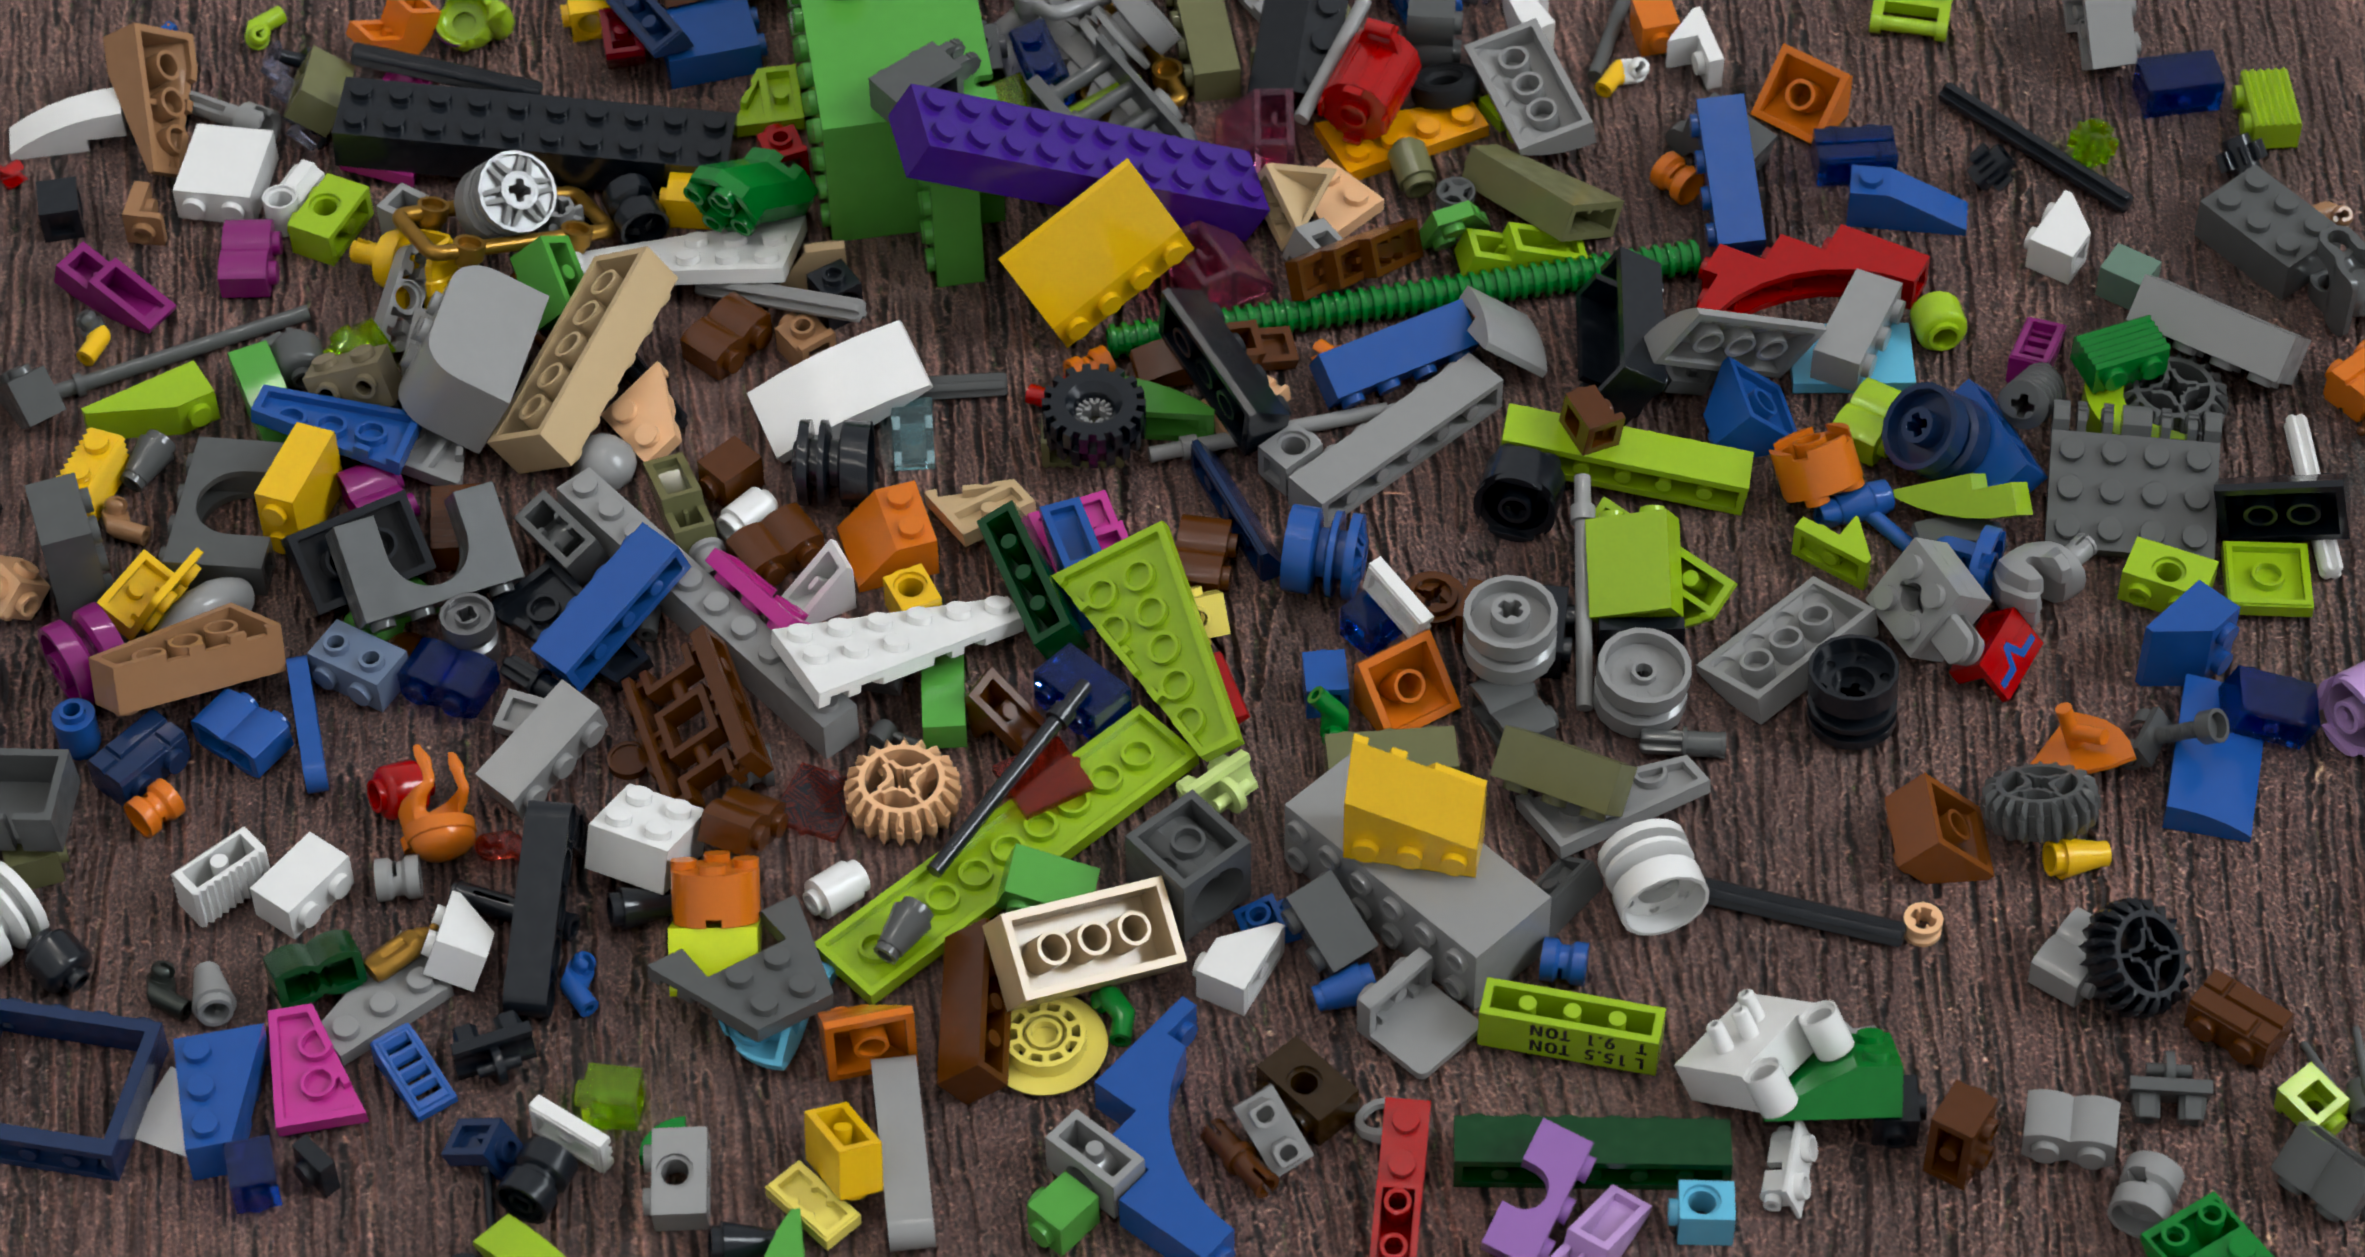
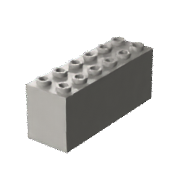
[1284,753,1552,1011]

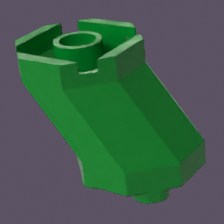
[683,147,818,236]

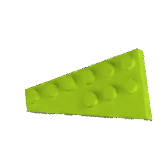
[1051,521,1245,762]

